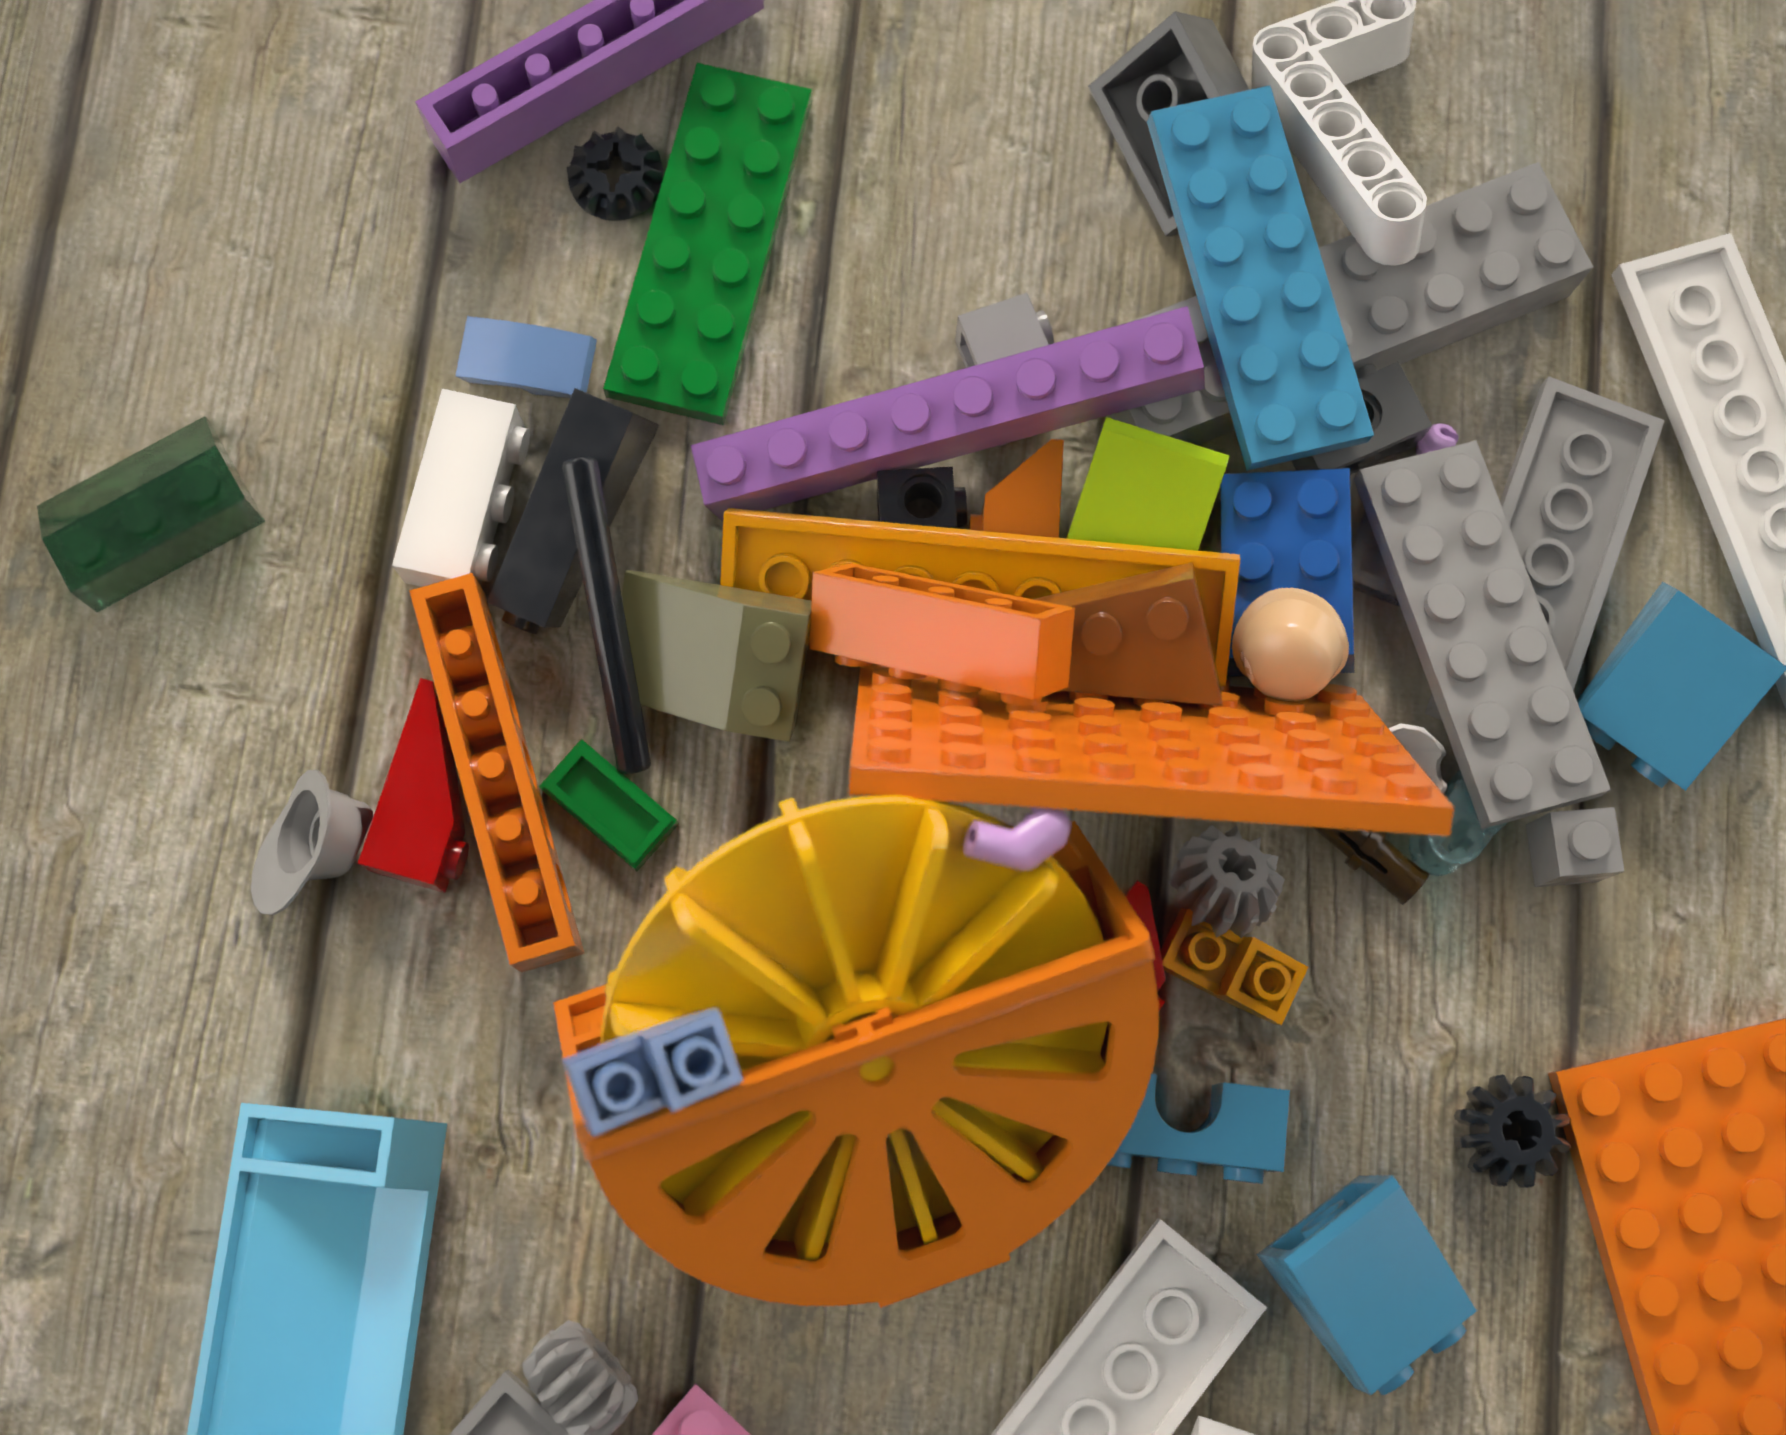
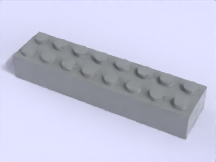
[1110,162,1593,445]

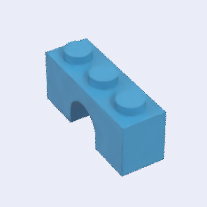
[1107,1074,1290,1184]

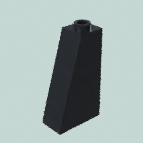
[487,388,659,634]

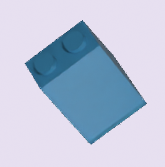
[1577,582,1786,791]
[1256,1175,1477,1395]

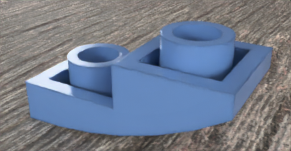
[455,316,597,398]
[562,1008,744,1136]

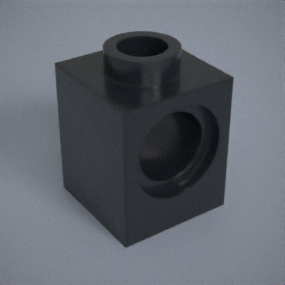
[876,466,967,529]

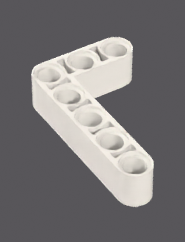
[1251,0,1427,266]

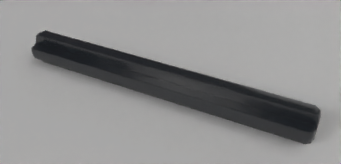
[562,456,651,774]

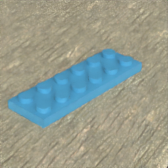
[1147,85,1374,471]

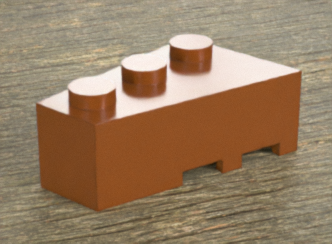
[1033,562,1223,706]

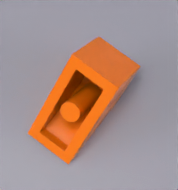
[969,439,1064,538]

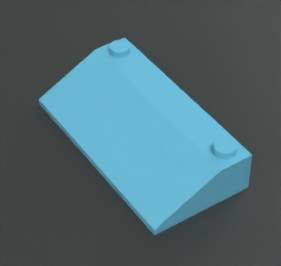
[187,1103,447,1435]

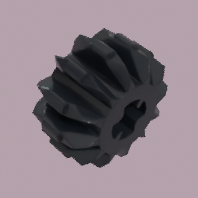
[1453,1075,1571,1188]

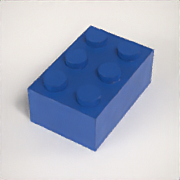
[1221,468,1355,676]

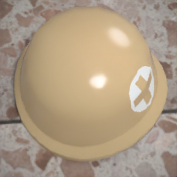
[1232,588,1349,702]

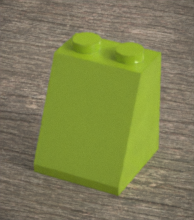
[1066,417,1230,551]

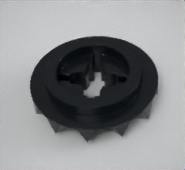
[566,126,664,221]

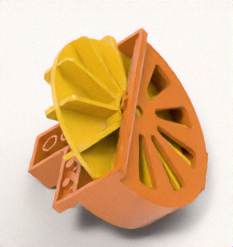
[553,796,1159,1308]

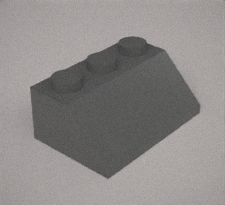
[1088,11,1250,236]

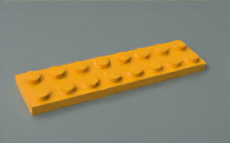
[720,508,1240,686]

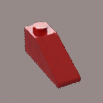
[358,678,469,893]

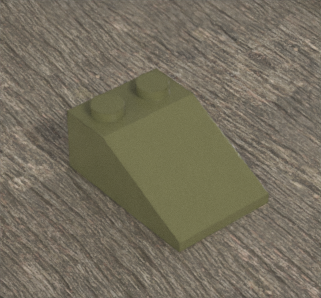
[622,570,812,742]

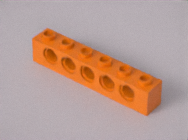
[409,573,585,973]

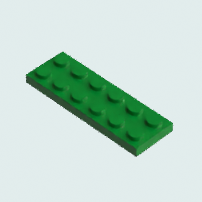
[603,62,812,426]

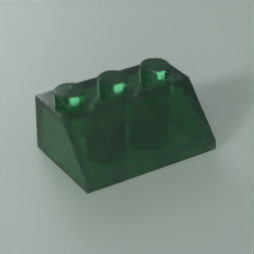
[37,416,266,613]

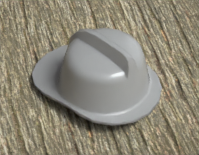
[251,770,373,915]

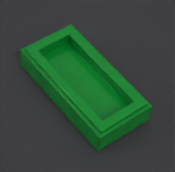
[539,739,679,872]

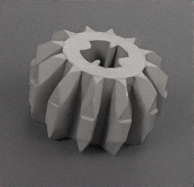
[1168,825,1285,938]
[522,1320,638,1435]

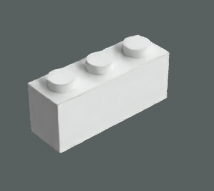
[392,389,530,587]

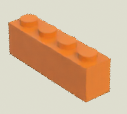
[809,563,1075,706]

